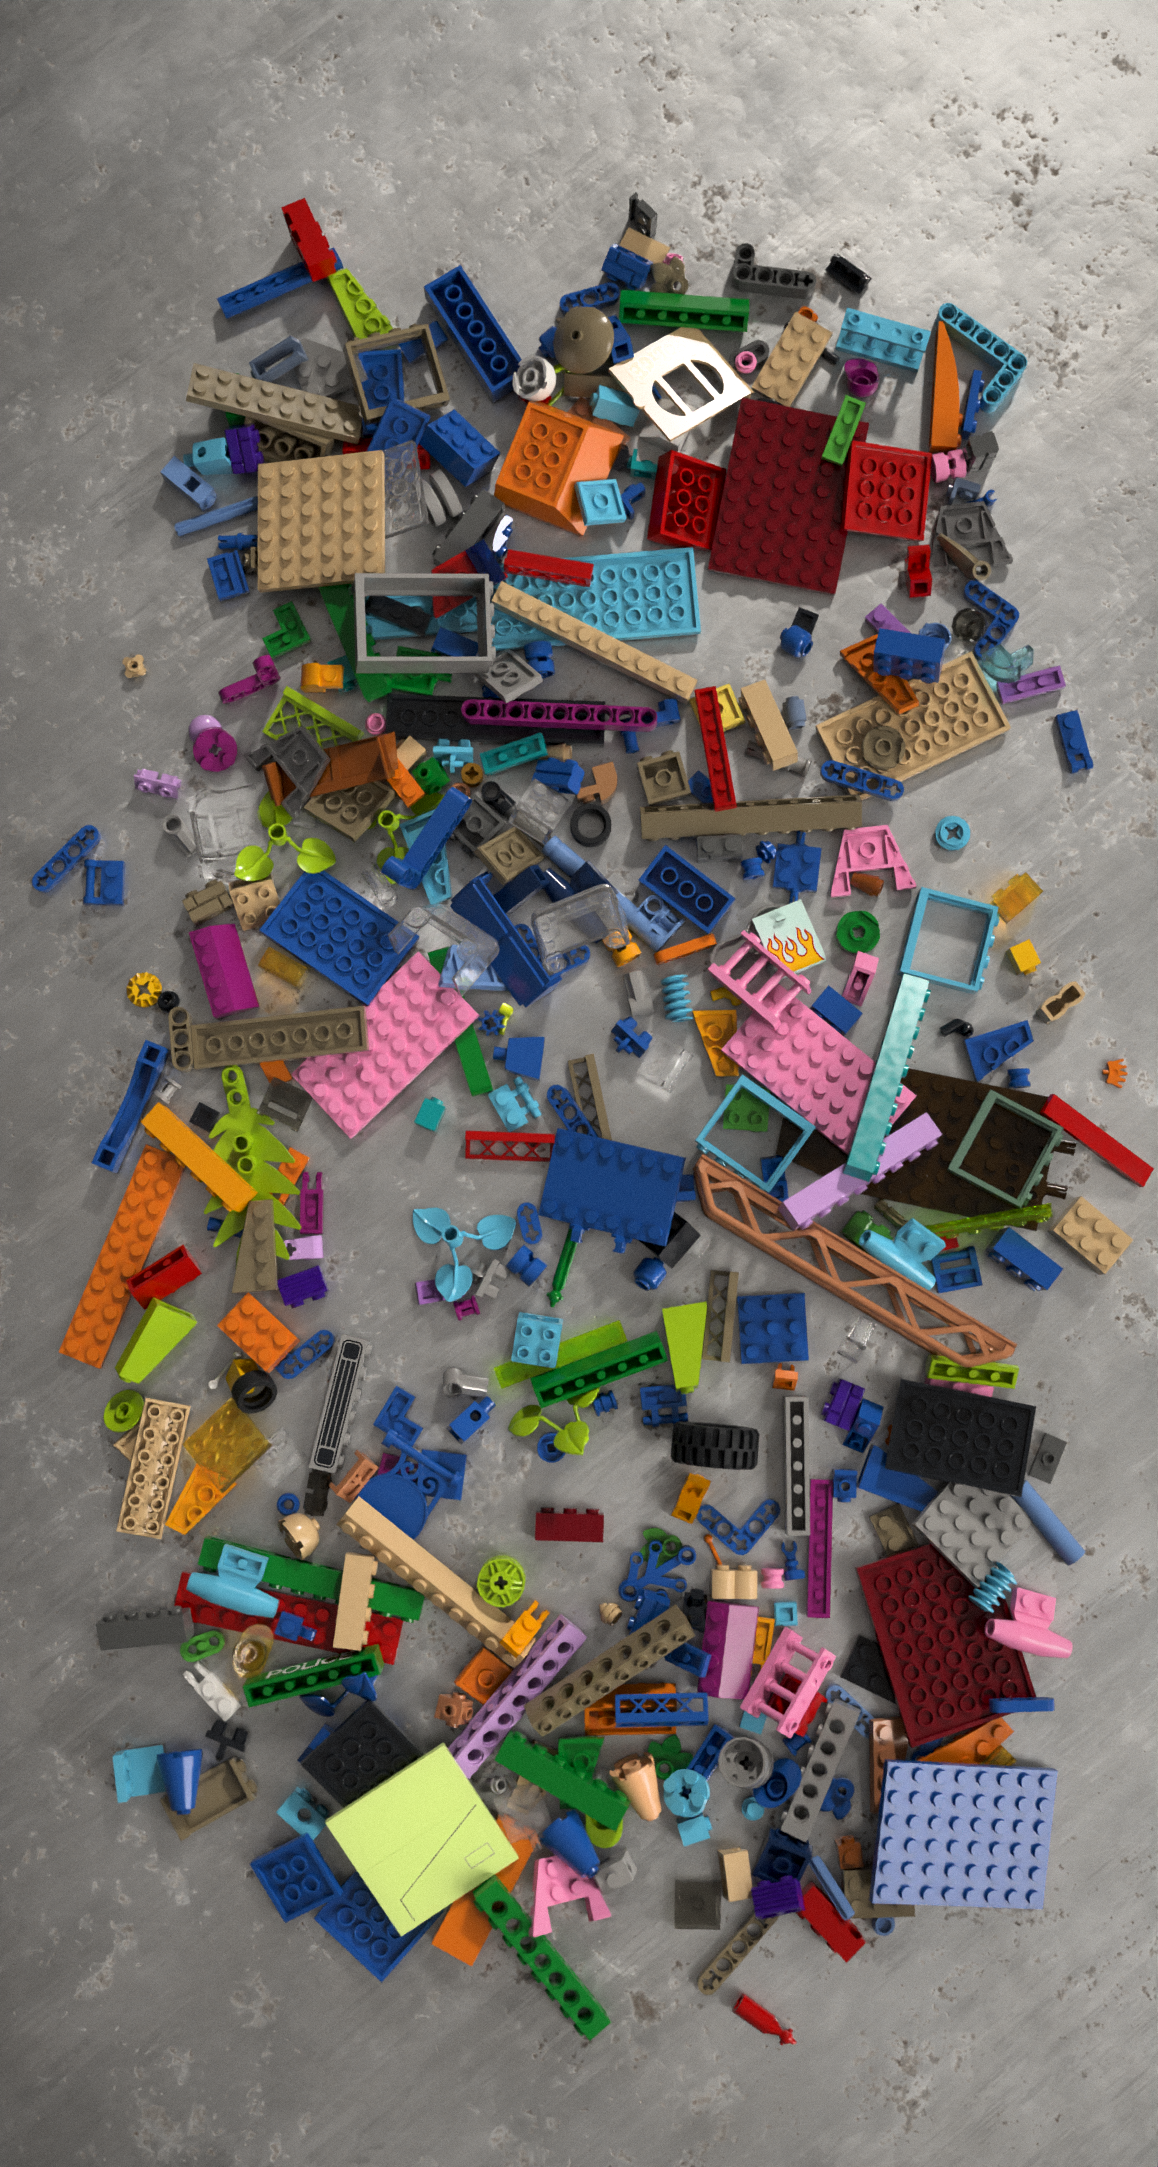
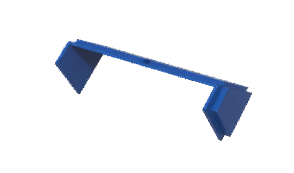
[450,871,565,1008]

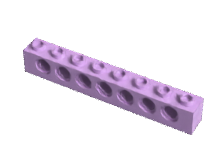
[448,1614,587,1779]

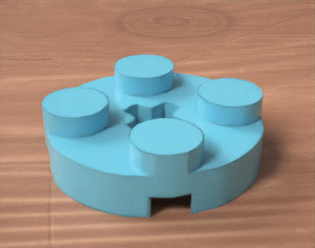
[663,1769,710,1817]

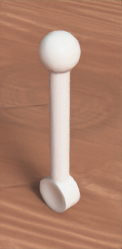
[208,1350,242,1389]

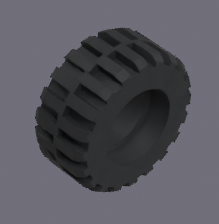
[671,1421,760,1470]

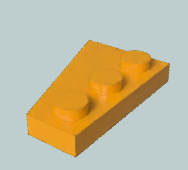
[165,1463,238,1535]

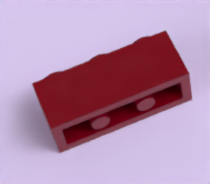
[535,1507,604,1543]

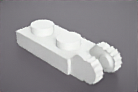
[183,1661,243,1722]

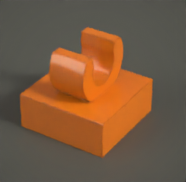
[772,1363,798,1391]

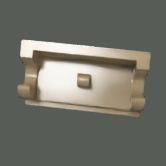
[717,1847,753,1902]

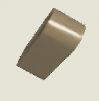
[168,1007,194,1073]

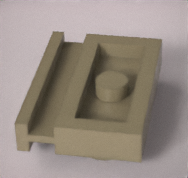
[869,1503,919,1557]

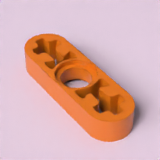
[653,934,717,965]

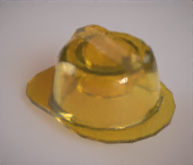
[232,1624,274,1678]

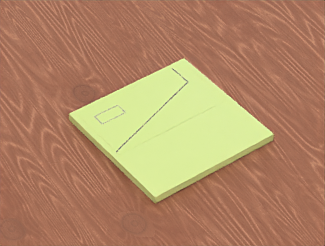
[325,1742,519,1936]

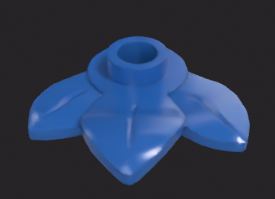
[820,1778,855,1820]

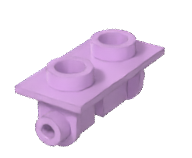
[134,769,181,799]

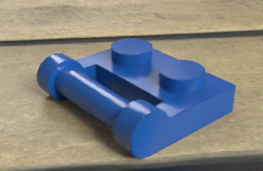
[83,859,125,906]
[930,1246,983,1294]

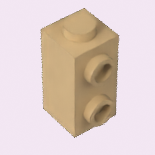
[384,736,427,783]

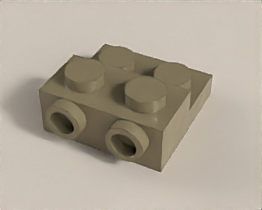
[636,750,691,806]

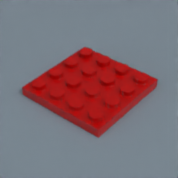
[841,440,932,542]

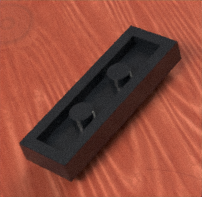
[365,596,432,637]

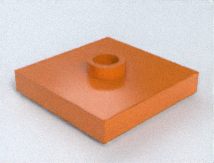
[454,1645,514,1705]

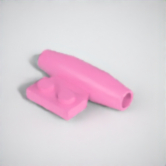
[985,1587,1072,1658]

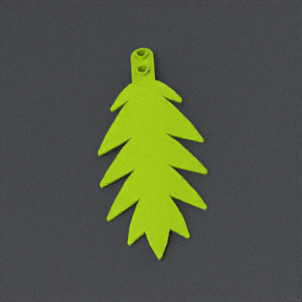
[200,1065,302,1267]

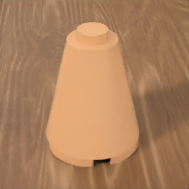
[609,1752,661,1821]

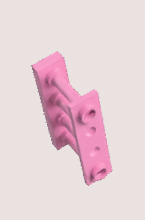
[708,930,811,1031]
[740,1627,836,1739]

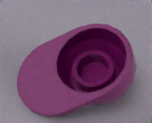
[844,358,879,398]

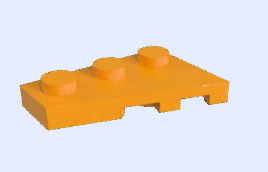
[692,1010,739,1077]

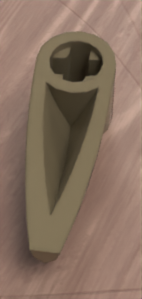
[937,533,991,581]

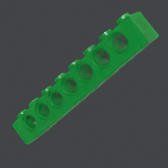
[473,1874,611,2041]

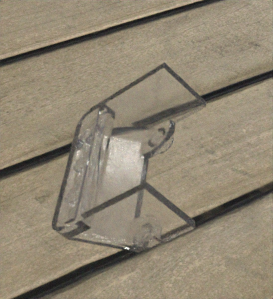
[387,903,500,996]

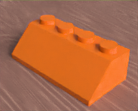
[584,1682,677,1736]

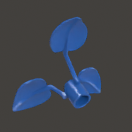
[299,1672,378,1717]

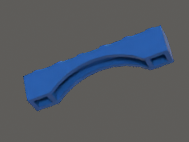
[92,1040,171,1173]

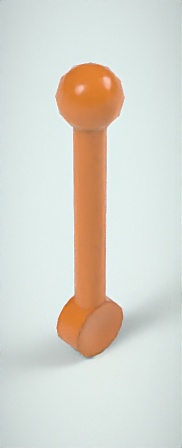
[704,1534,722,1565]

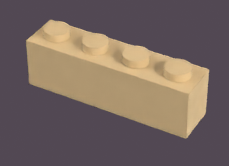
[738,679,798,771]
[333,1552,378,1651]

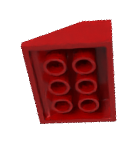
[647,450,726,552]

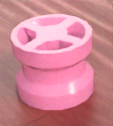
[761,1568,784,1589]

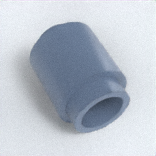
[782,696,807,730]

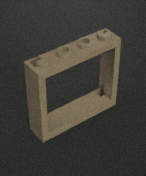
[343,323,450,426]

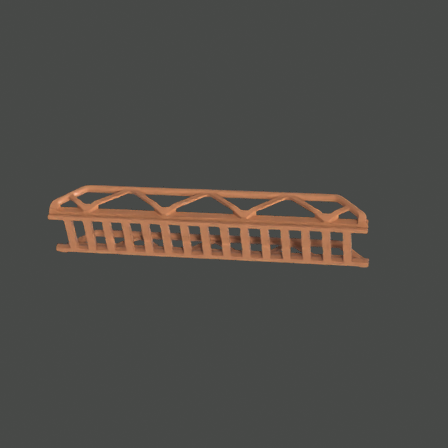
[692,1154,1017,1367]

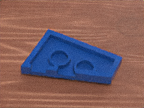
[963,1020,1034,1082]

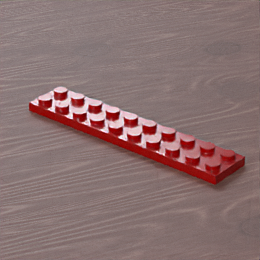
[174,1571,403,1665]

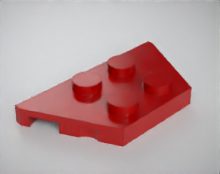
[431,548,508,619]

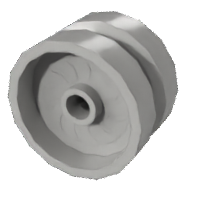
[413,470,463,527]

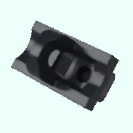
[683,1588,707,1633]
[205,1719,248,1761]

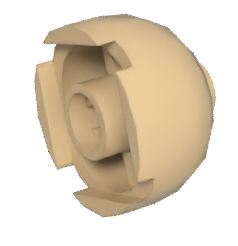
[277,1513,320,1560]

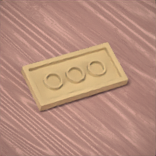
[751,311,833,407]

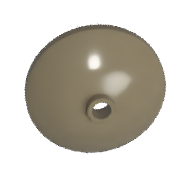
[553,307,614,374]

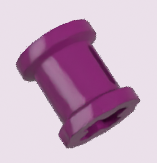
[453,1295,480,1321]

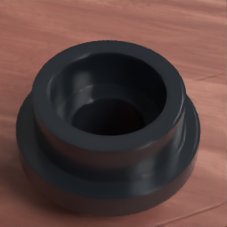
[158,991,180,1013]

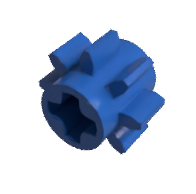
[478,1009,506,1036]

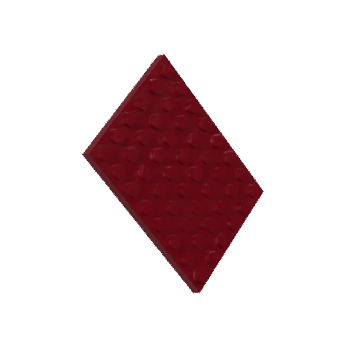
[707,397,869,596]
[855,1543,1036,1748]

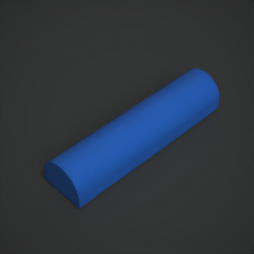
[682,1724,735,1800]

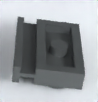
[628,192,657,238]

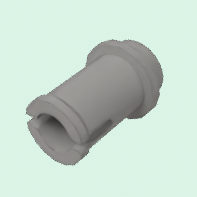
[479,1776,507,1795]

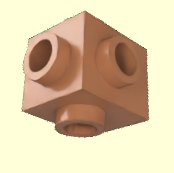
[434,1692,474,1728]

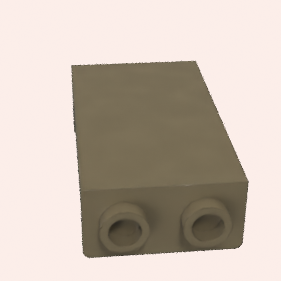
[160,1755,258,1841]

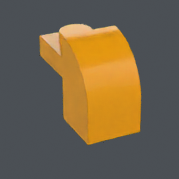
[301,663,344,693]
[671,1473,711,1524]

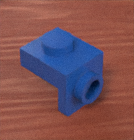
[620,482,646,520]

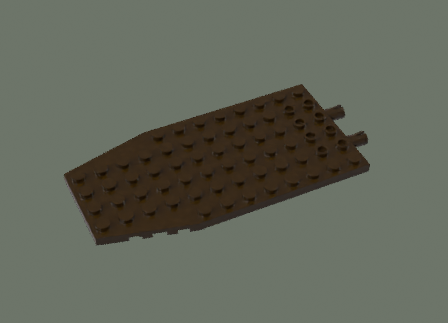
[776,1068,1076,1232]

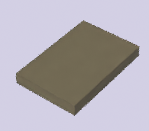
[474,825,545,885]

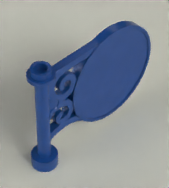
[354,1429,462,1540]

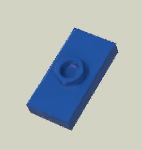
[688,770,713,803]

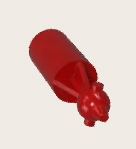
[732,1993,797,2045]

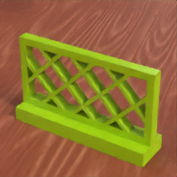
[262,686,365,749]

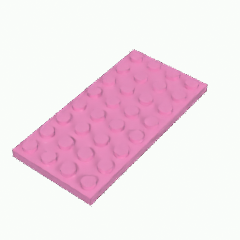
[291,951,480,1139]
[721,984,916,1155]

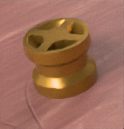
[461,763,483,788]

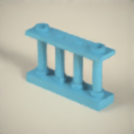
[835,308,931,373]

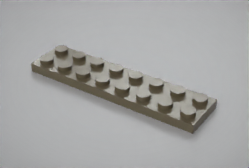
[186,363,363,445]
[191,1006,369,1070]

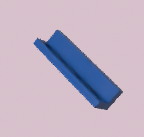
[615,1693,709,1728]

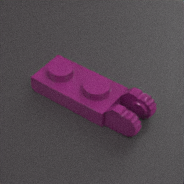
[300,1172,324,1235]

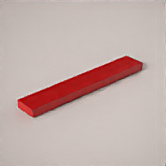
[694,686,737,812]
[1040,1094,1154,1187]

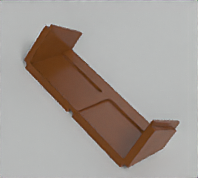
[262,732,398,806]

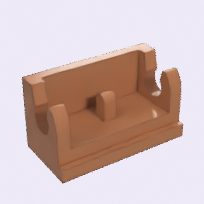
[329,1450,379,1503]

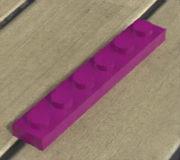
[806,1479,833,1618]

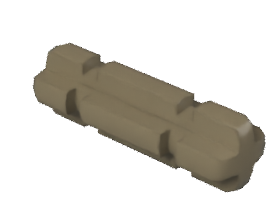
[874,1199,908,1229]

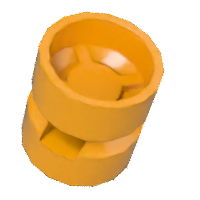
[602,926,642,967]

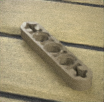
[697,1911,779,1995]

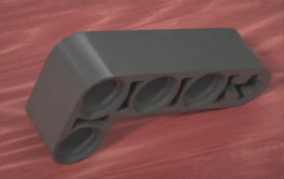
[732,243,816,299]

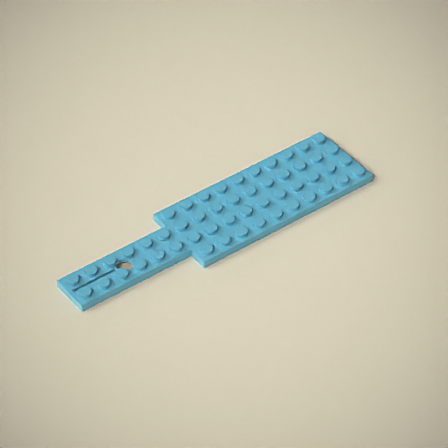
[365,547,701,651]

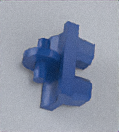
[611,1016,653,1058]

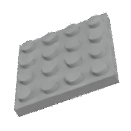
[912,1482,1032,1588]

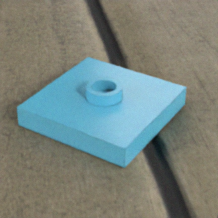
[574,479,627,526]

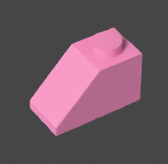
[842,951,879,1007]

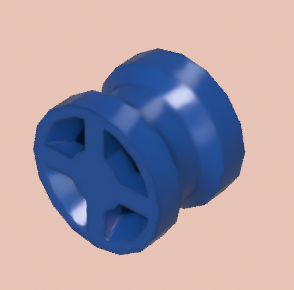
[740,857,765,880]
[1007,1068,1031,1088]

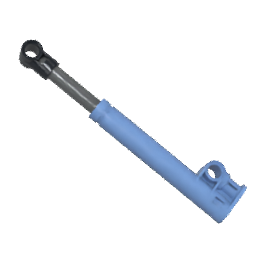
[481,781,685,952]

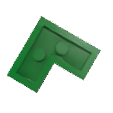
[262,601,312,660]

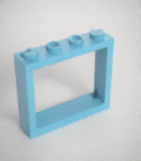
[897,887,1000,995]
[694,1074,816,1193]

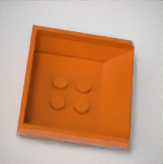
[494,401,624,536]

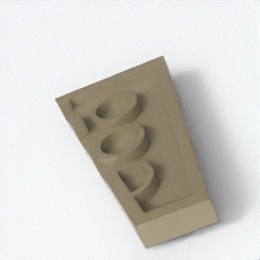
[232,1200,278,1294]

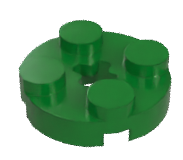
[835,910,880,955]

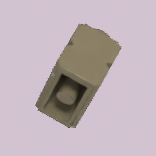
[182,880,234,927]

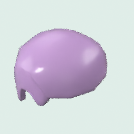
[188,714,222,746]

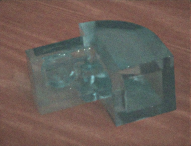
[982,644,1034,683]

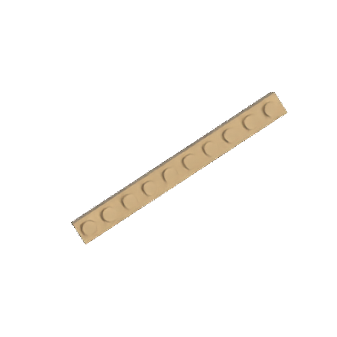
[491,581,698,705]
[336,1496,536,1668]

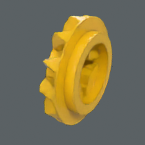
[126,972,162,1008]

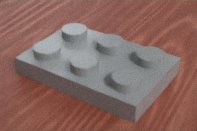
[474,649,543,703]

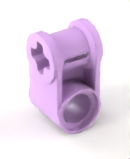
[284,1236,324,1260]

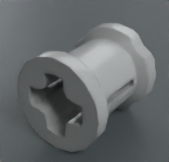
[153,1075,182,1104]

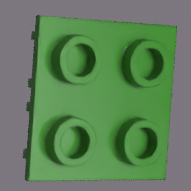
[723,1084,770,1132]

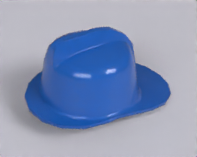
[753,1758,802,1808]

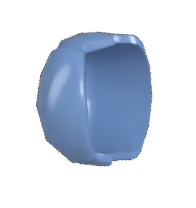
[918,622,952,650]

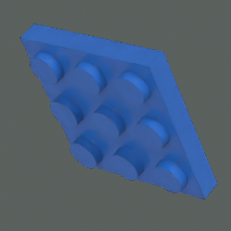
[737,1293,809,1364]
[250,1832,343,1923]

